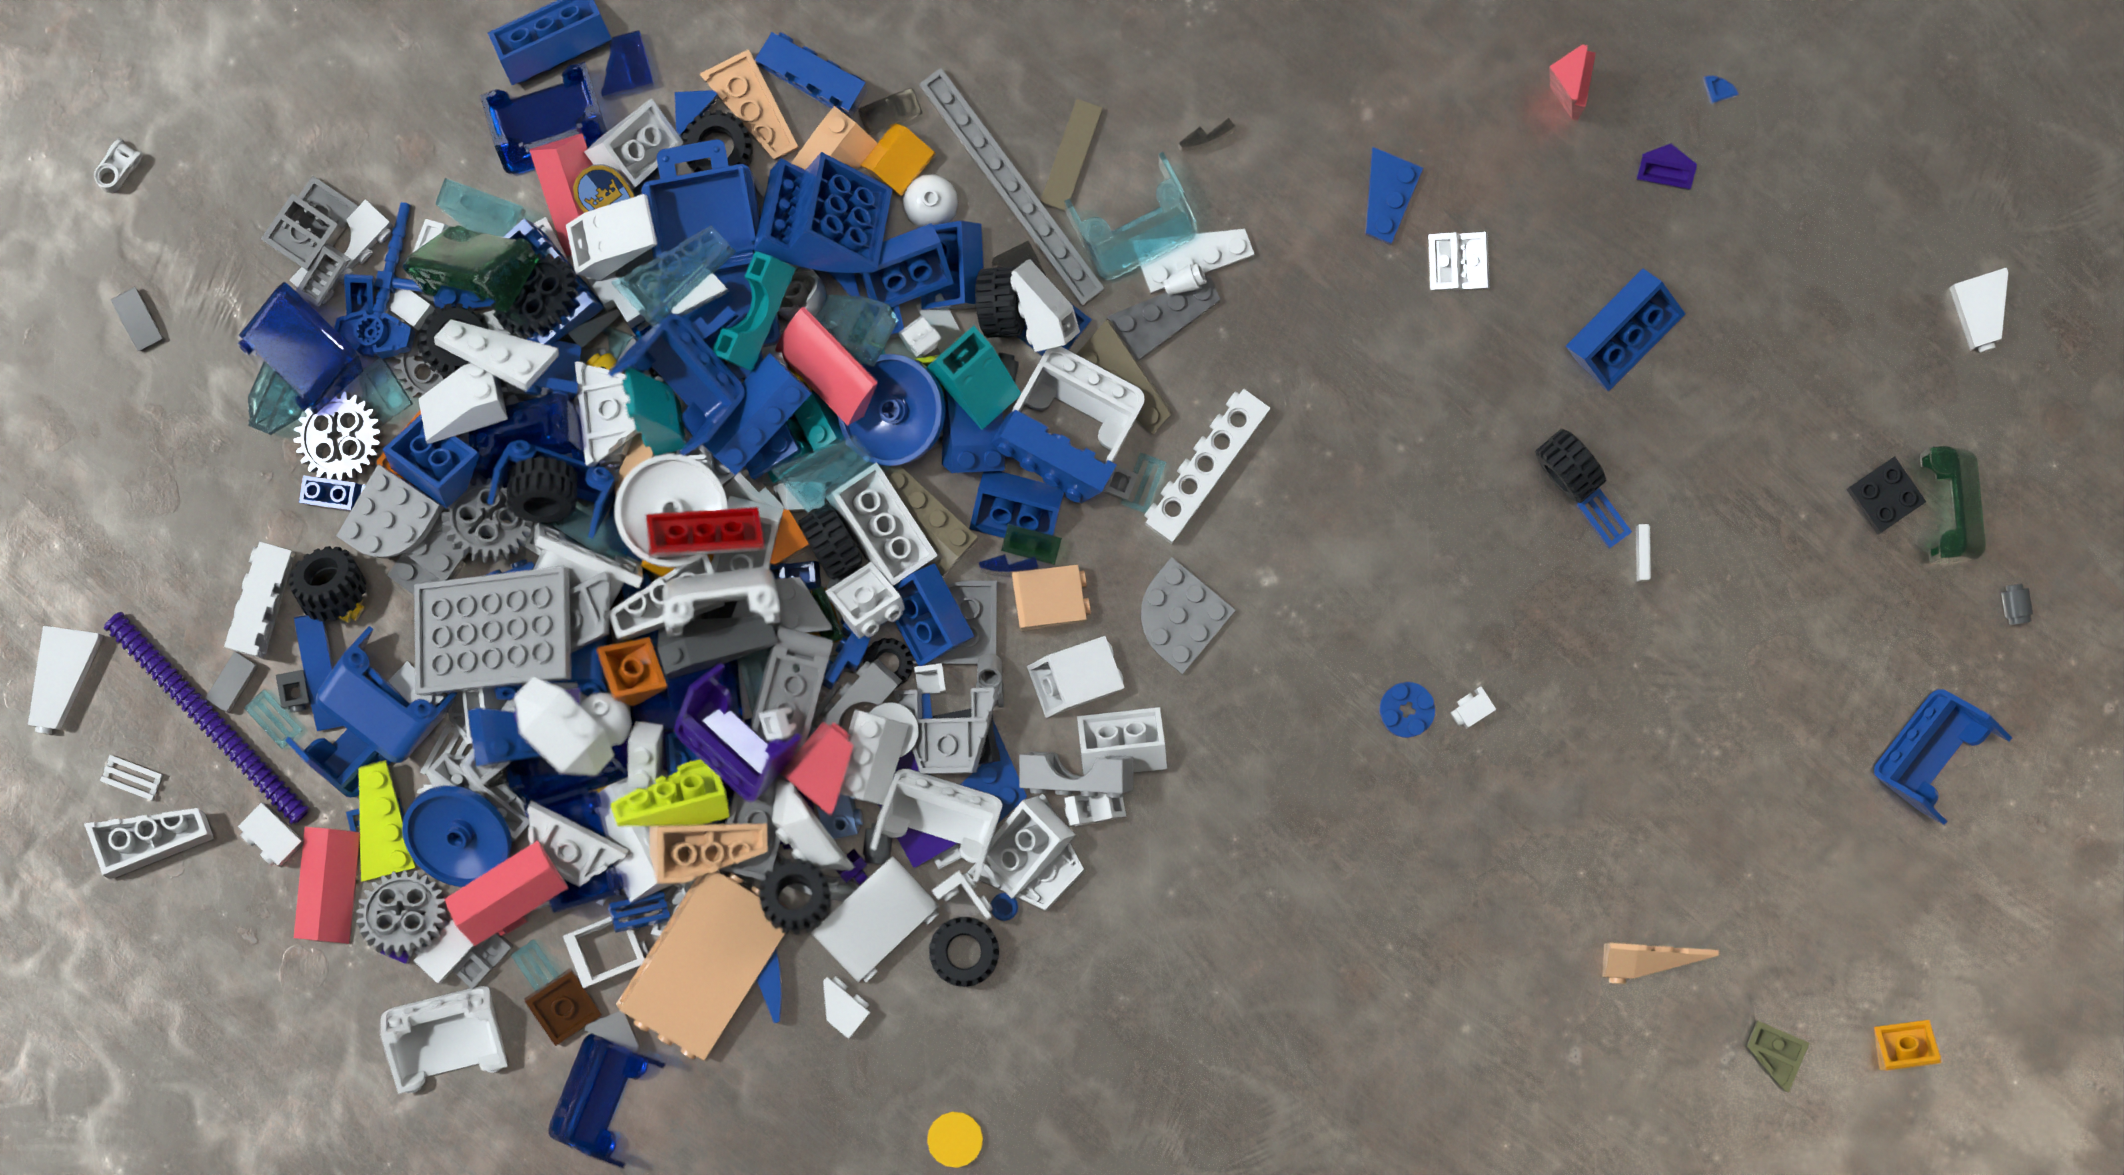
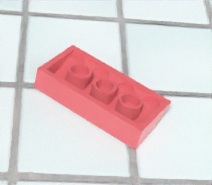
[775,307,878,425]

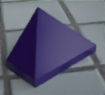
[1637,143,1697,189]

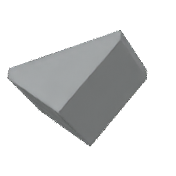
[585,1011,640,1051]

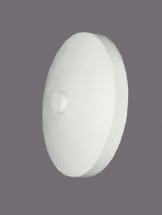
[615,454,728,567]

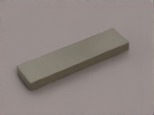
[1040,99,1103,212]

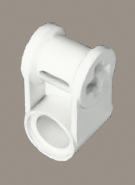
[94,138,143,193]

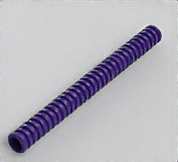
[104,612,309,825]

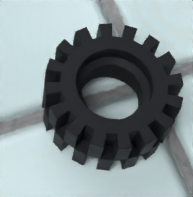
[863,638,913,688]

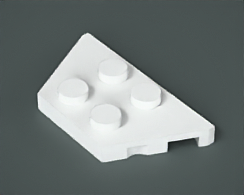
[575,362,637,467]
[527,801,628,887]

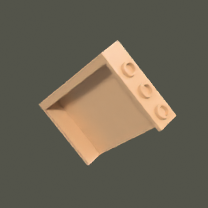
[616,870,790,1060]

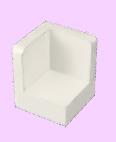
[914,663,946,694]

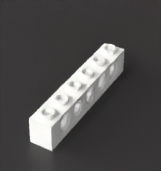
[1144,389,1270,544]

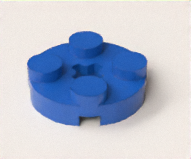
[1379,682,1435,738]

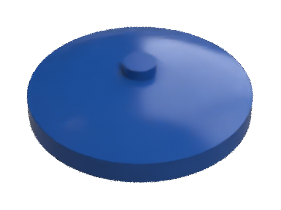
[838,354,946,466]
[402,786,512,887]

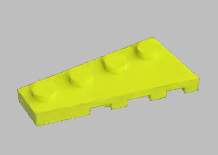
[359,760,416,882]

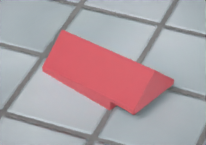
[1549,45,1596,121]
[530,133,593,256]
[294,827,360,944]
[444,840,568,946]

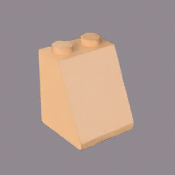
[1012,565,1091,631]

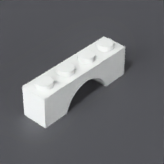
[290,199,393,304]

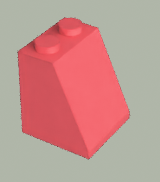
[780,722,853,815]

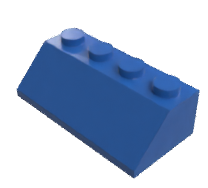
[488,0,612,85]
[1566,268,1685,392]
[703,353,812,476]

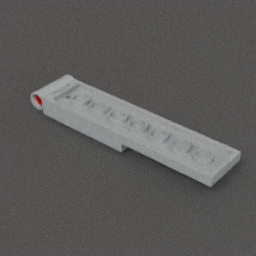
[721,626,833,880]

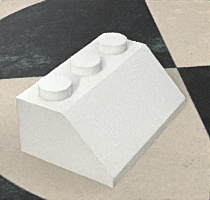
[1077,707,1167,776]
[839,709,909,805]

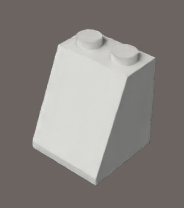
[1027,636,1124,718]

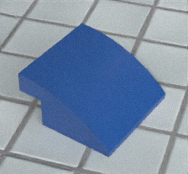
[753,152,893,273]

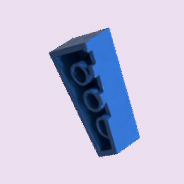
[991,410,1117,504]

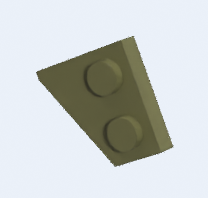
[1746,1021,1810,1093]

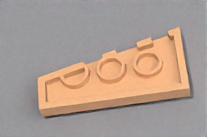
[700,49,799,160]

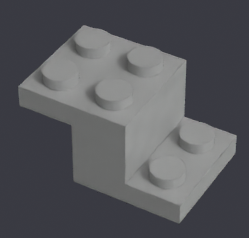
[261,176,358,271]
[387,512,472,595]

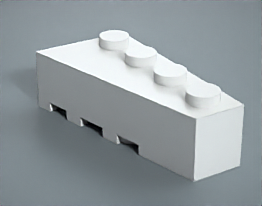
[224,542,295,659]
[84,808,214,880]

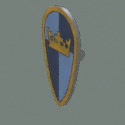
[573,164,636,213]

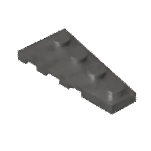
[1108,275,1220,362]

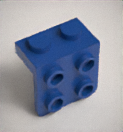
[517,337,581,401]

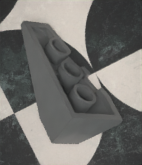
[658,617,778,682]

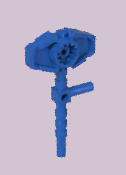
[332,202,426,359]

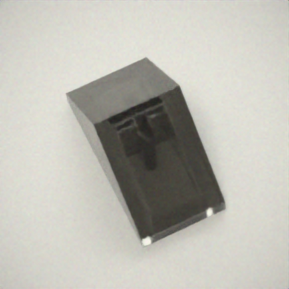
[992,240,1046,276]

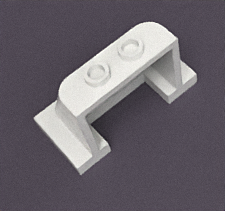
[533,523,643,608]

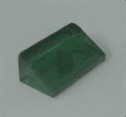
[1001,524,1062,565]
[810,586,844,642]

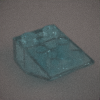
[815,295,898,367]

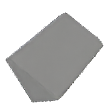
[205,651,258,713]

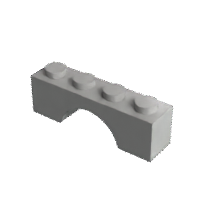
[807,659,902,740]
[1019,751,1133,798]

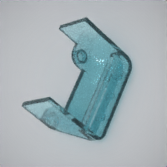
[1064,152,1197,280]

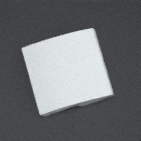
[1429,232,1490,290]

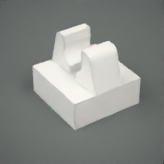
[759,708,796,740]

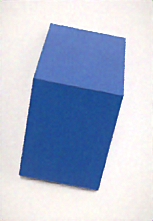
[675,90,719,138]
[344,274,377,316]

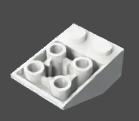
[566,194,657,280]
[1011,259,1080,352]

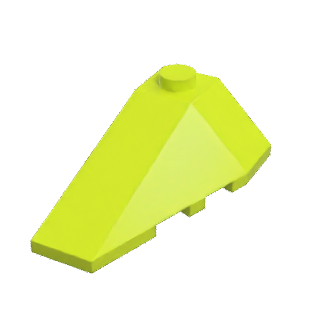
[610,759,730,827]

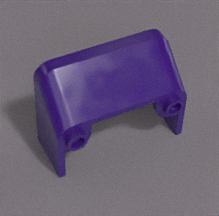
[674,663,801,802]

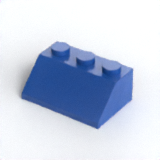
[919,221,984,310]
[860,223,954,313]
[383,415,479,509]
[969,471,1064,550]
[893,563,975,666]

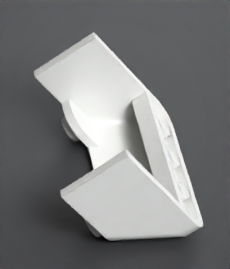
[1012,346,1144,464]
[871,769,1002,882]

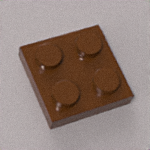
[524,968,602,1046]

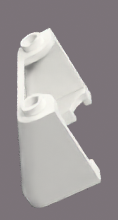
[663,568,780,637]
[811,857,940,983]
[380,986,507,1094]

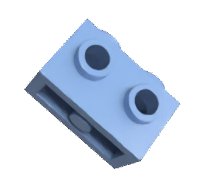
[817,793,863,839]

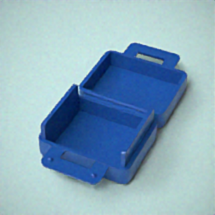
[642,139,781,379]

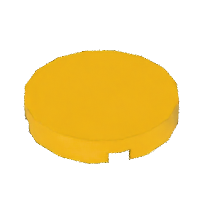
[927,1112,983,1168]

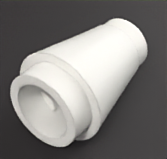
[1163,263,1207,296]

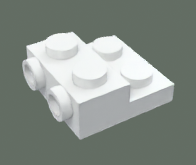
[825,562,905,639]

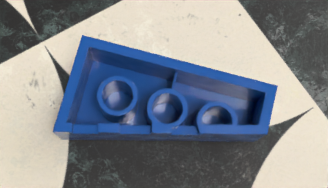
[755,32,868,119]
[467,708,543,767]

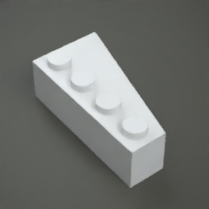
[609,555,725,643]

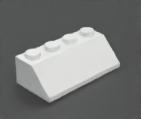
[825,462,938,586]
[582,777,675,903]

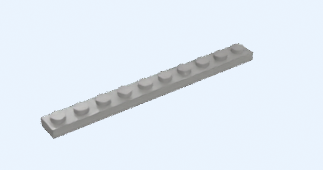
[919,68,1105,306]

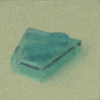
[359,358,413,429]

